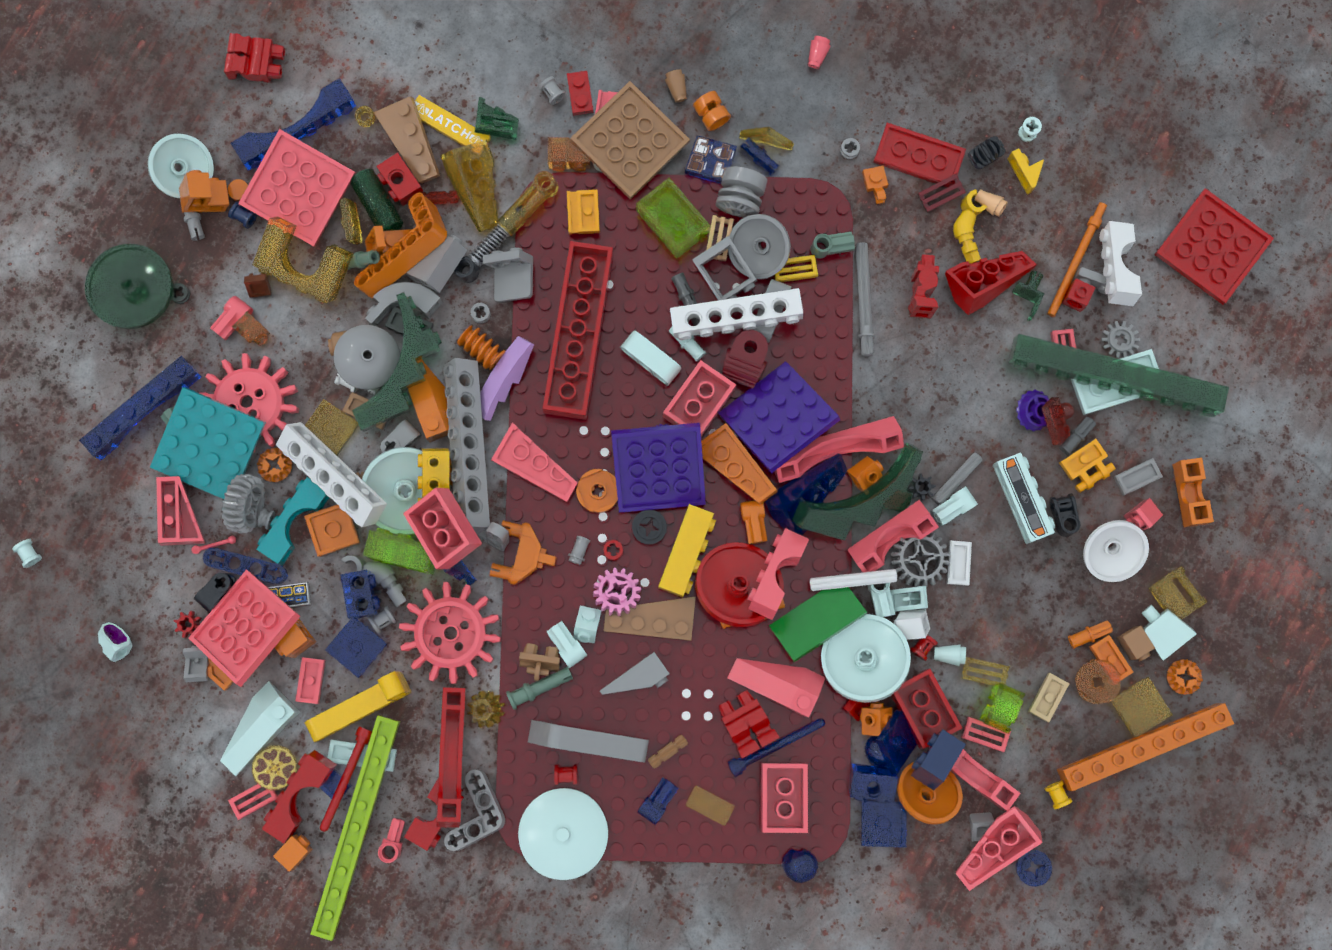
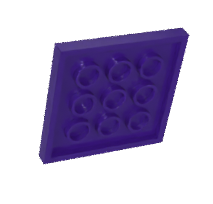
[719,361,840,473]
[611,423,706,513]

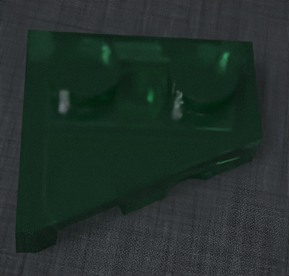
[474,97,519,140]

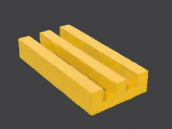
[775,255,818,282]

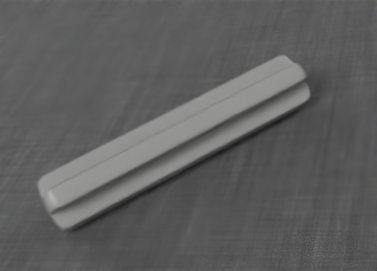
[933,453,982,505]

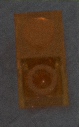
[547,137,591,171]

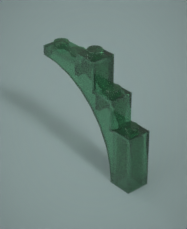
[352,292,442,432]
[792,443,923,541]

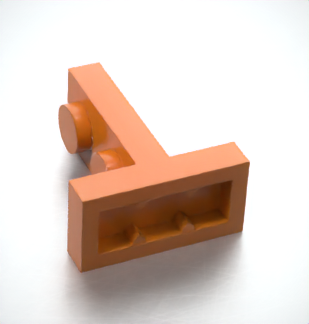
[365,226,412,256]

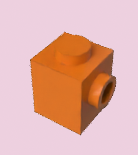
[273,834,313,872]

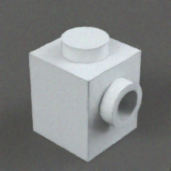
[894,609,930,640]

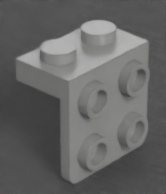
[483,248,533,302]

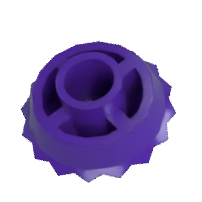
[1016,389,1053,431]

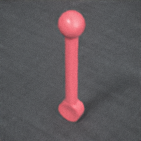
[191,536,236,554]

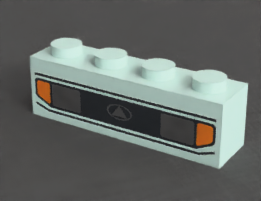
[993,453,1055,544]

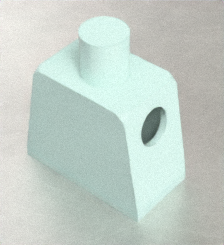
[1142,605,1196,661]

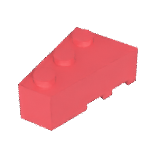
[156,476,206,546]

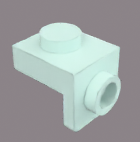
[573,606,601,643]

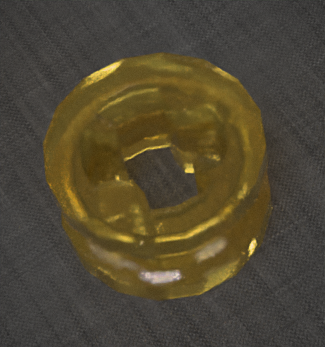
[355,106,375,127]

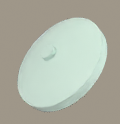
[362,447,422,534]
[821,614,911,703]
[518,788,608,880]

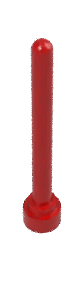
[320,727,372,832]

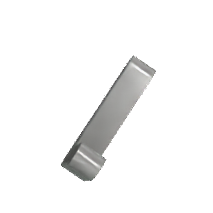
[527,720,649,762]

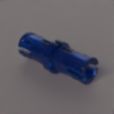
[740,137,780,176]

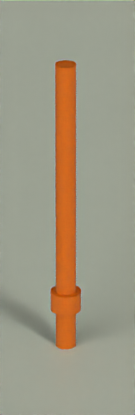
[1047,202,1107,317]

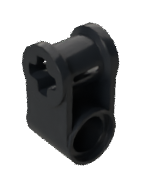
[1049,493,1081,537]
[194,573,236,613]

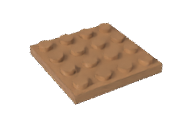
[570,81,690,199]

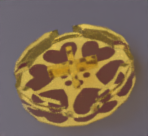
[252,746,297,791]

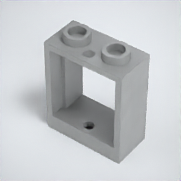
[692,236,758,301]

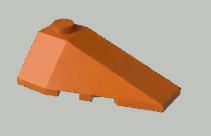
[399,356,465,443]

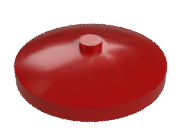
[695,542,784,627]

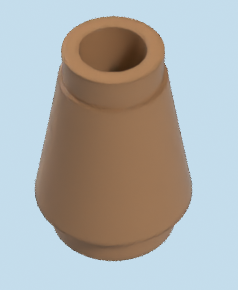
[665,69,687,103]

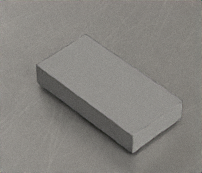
[1113,458,1163,496]

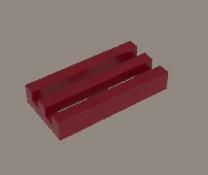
[918,173,966,212]

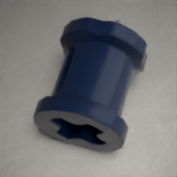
[228,202,257,229]

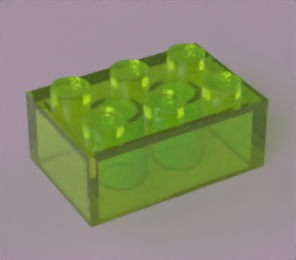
[636,177,710,259]
[363,527,435,575]

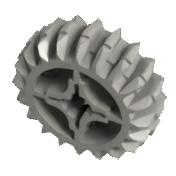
[221,474,266,534]
[891,532,950,587]

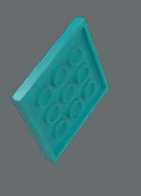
[150,387,266,499]

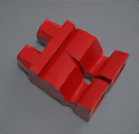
[224,33,285,83]
[908,255,939,319]
[719,690,780,759]

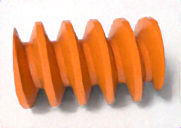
[457,325,505,370]

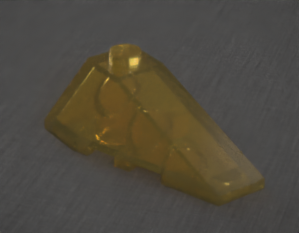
[440,140,498,232]

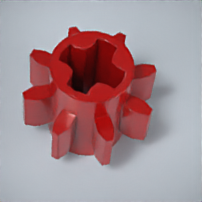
[174,611,202,638]

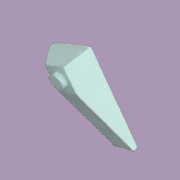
[220,681,300,776]

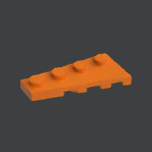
[701,423,778,504]

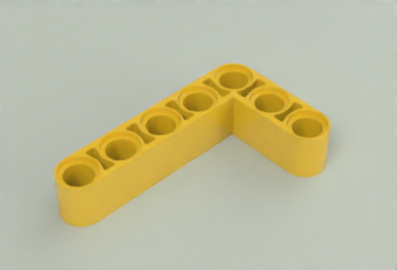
[304,671,412,743]

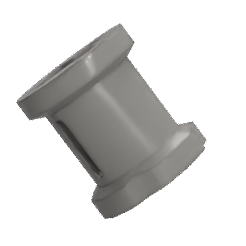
[539,76,566,105]
[368,606,397,634]

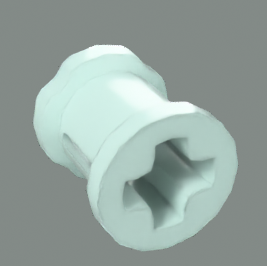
[1018,117,1042,142]
[12,539,42,568]

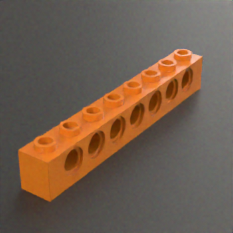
[1057,703,1234,791]

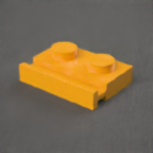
[567,190,600,235]

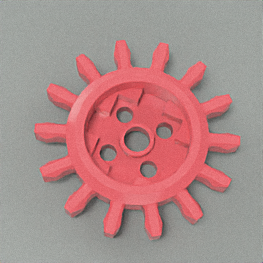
[200,353,299,453]
[399,582,501,684]

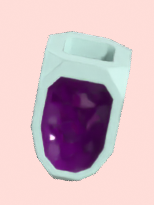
[98,622,133,662]

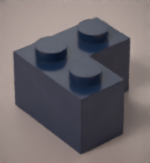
[911,729,966,791]

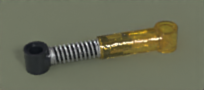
[454,171,558,283]

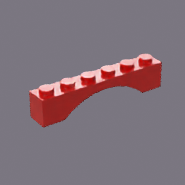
[436,687,465,828]

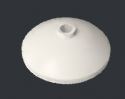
[1083,520,1149,582]

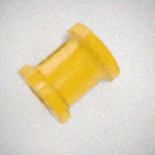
[1044,780,1072,809]

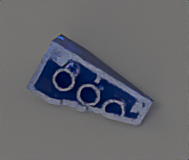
[765,453,848,535]

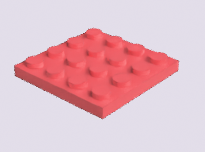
[238,129,356,247]
[188,569,300,687]

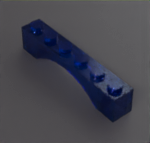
[230,78,356,171]
[79,355,202,460]

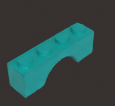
[256,477,330,566]

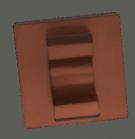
[244,272,271,298]

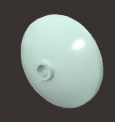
[148,134,214,198]

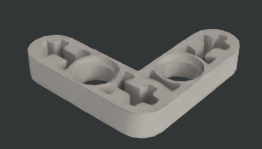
[476,522,509,551]
[444,769,505,851]

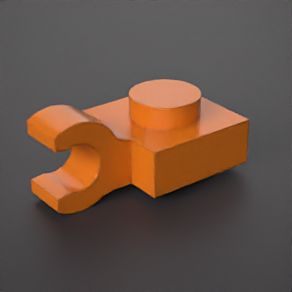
[862,166,888,205]

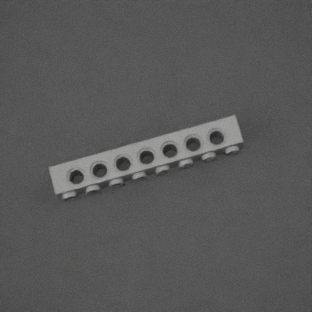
[443,358,490,533]

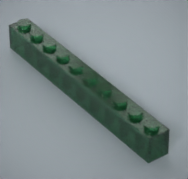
[1008,334,1229,417]

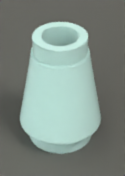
[934,644,966,666]

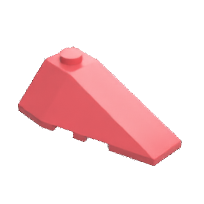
[727,658,825,718]

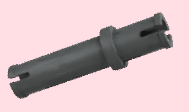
[671,273,700,336]

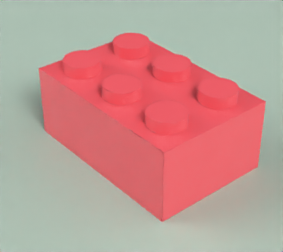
[663,360,736,437]
[403,488,482,569]
[761,763,808,833]

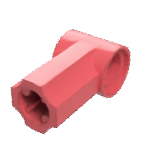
[210,296,253,340]

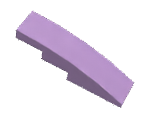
[480,336,534,421]

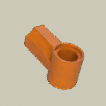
[740,500,767,544]

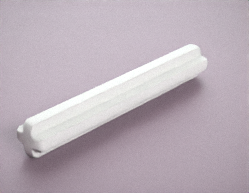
[810,569,897,591]

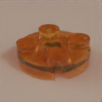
[1075,659,1121,704]

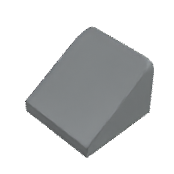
[970,812,994,842]

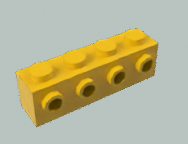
[417,448,449,502]
[658,504,716,597]

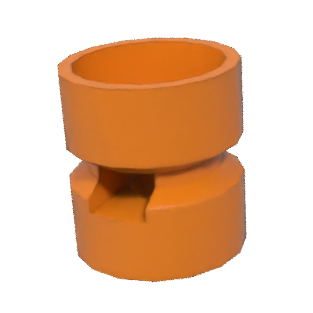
[693,91,731,131]

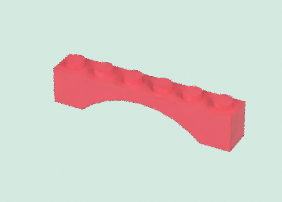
[774,416,904,483]

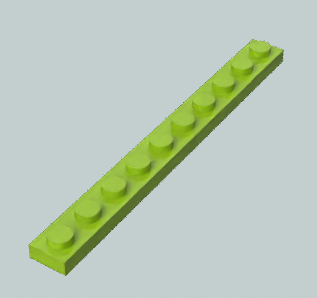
[310,715,400,941]

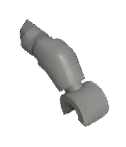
[341,555,407,608]

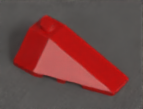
[945,251,1037,315]

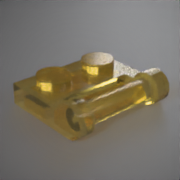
[1148,566,1208,620]

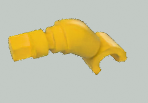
[953,189,987,263]

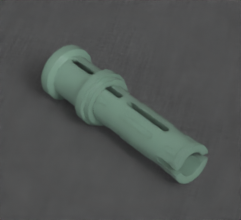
[506,666,573,710]

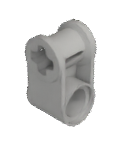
[380,419,422,453]

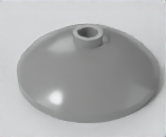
[728,214,791,279]
[334,325,400,390]

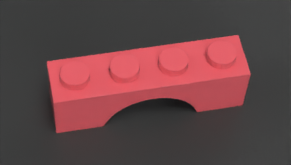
[847,500,939,572]
[747,528,809,620]
[951,749,1021,811]

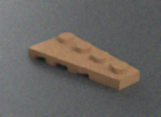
[374,96,440,184]
[604,597,696,641]

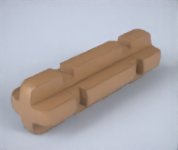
[648,735,688,769]

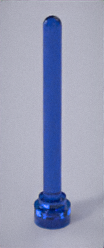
[727,718,825,778]

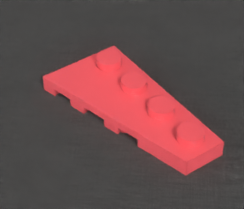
[491,422,578,502]

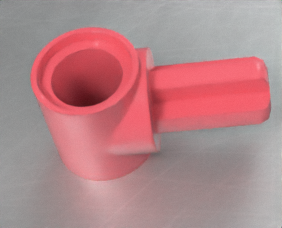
[378,818,405,863]

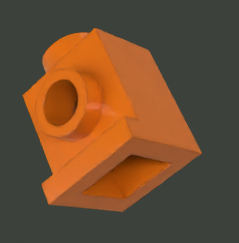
[847,456,884,494]

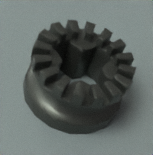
[169,283,190,304]

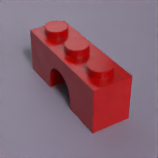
[404,779,464,851]

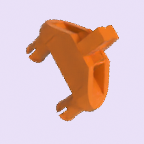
[489,520,556,585]

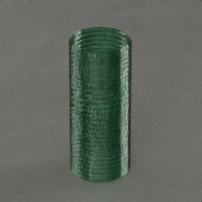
[350,168,404,231]

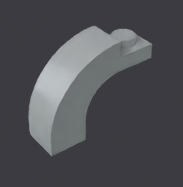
[365,282,443,326]

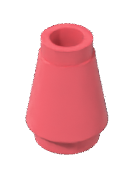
[808,36,831,69]

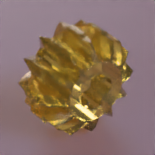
[467,690,505,728]

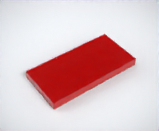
[873,122,966,188]

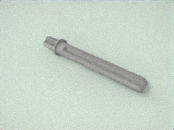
[856,242,875,356]

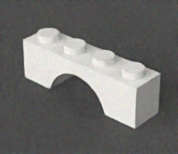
[1099,221,1142,306]

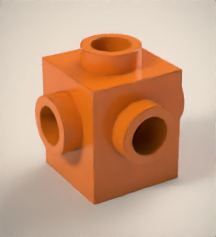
[860,702,894,737]

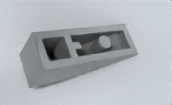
[600,652,669,695]

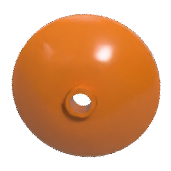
[897,762,963,824]

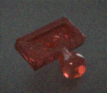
[1042,397,1074,445]

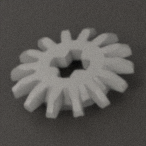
[1102,321,1140,358]

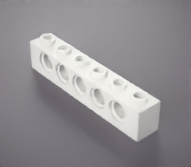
[670,288,803,340]
[276,422,387,527]

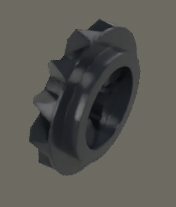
[632,510,667,545]

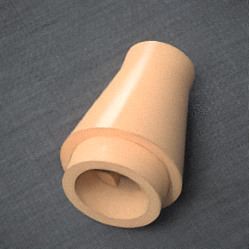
[974,189,1008,217]

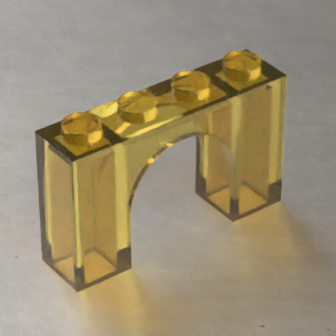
[252,217,354,303]

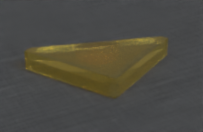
[739,127,794,150]

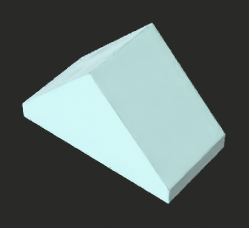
[890,586,928,612]

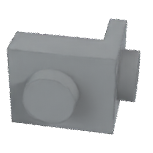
[183,646,208,682]

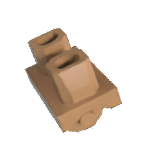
[519,643,560,681]

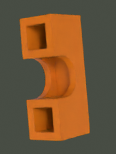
[1172,458,1214,528]

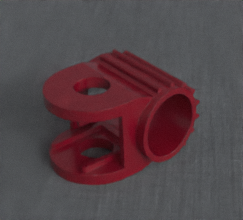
[722,330,768,389]

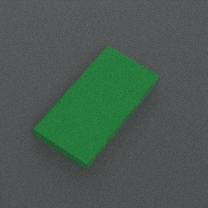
[769,587,867,662]

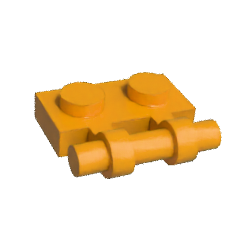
[1059,439,1116,493]

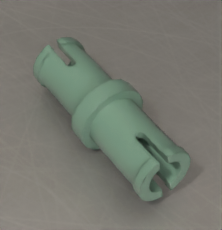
[342,250,380,270]

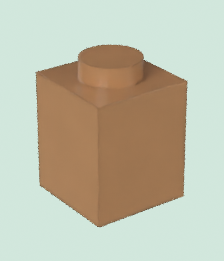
[1117,625,1155,661]

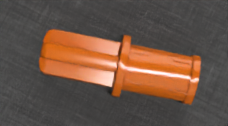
[1068,621,1113,649]

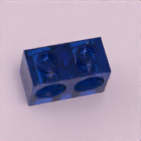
[340,569,380,620]

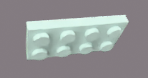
[1069,349,1166,415]

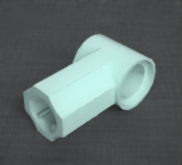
[932,486,978,526]
[868,583,896,618]
[547,621,588,668]

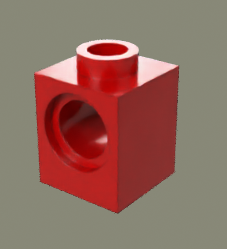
[1062,278,1096,312]

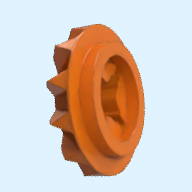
[257,447,292,482]
[1167,659,1203,695]

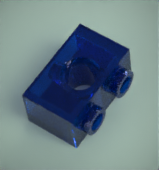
[849,764,898,803]

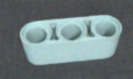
[620,330,682,385]

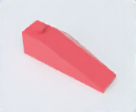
[956,806,1043,891]

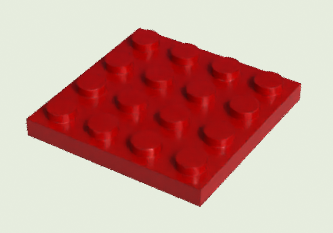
[1154,188,1274,305]

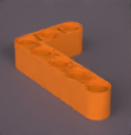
[354,193,447,298]

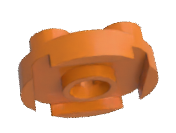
[576,469,618,513]

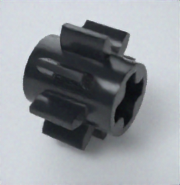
[907,474,936,502]

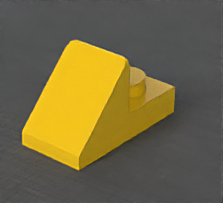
[1007,148,1044,195]

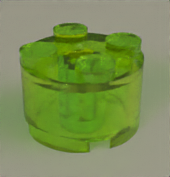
[980,683,1026,734]

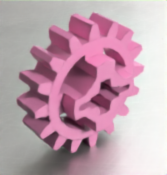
[593,568,641,616]

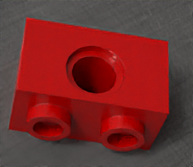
[376,152,424,207]

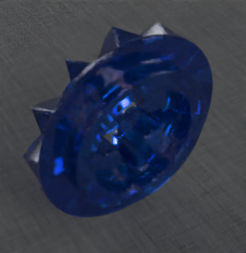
[1016,850,1052,887]

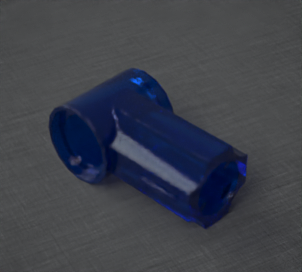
[637,777,678,825]

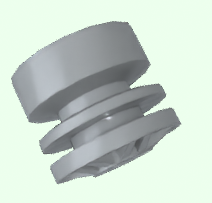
[716,166,768,218]

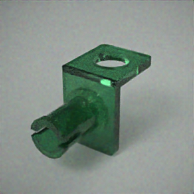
[1012,271,1045,321]

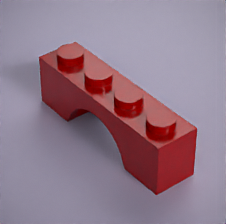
[262,750,337,844]

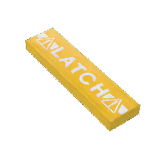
[415,95,491,156]

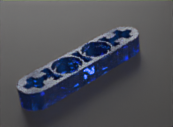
[203,548,288,584]

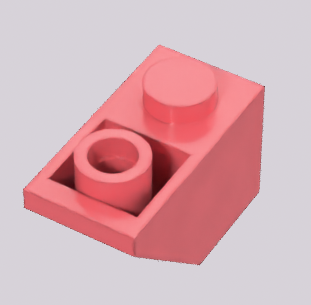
[1123,498,1163,531]

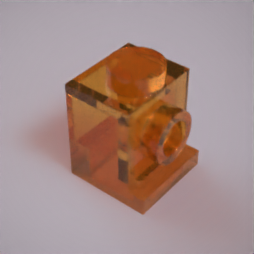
[232,312,270,346]

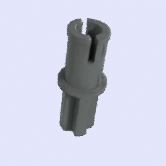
[1059,417,1096,456]

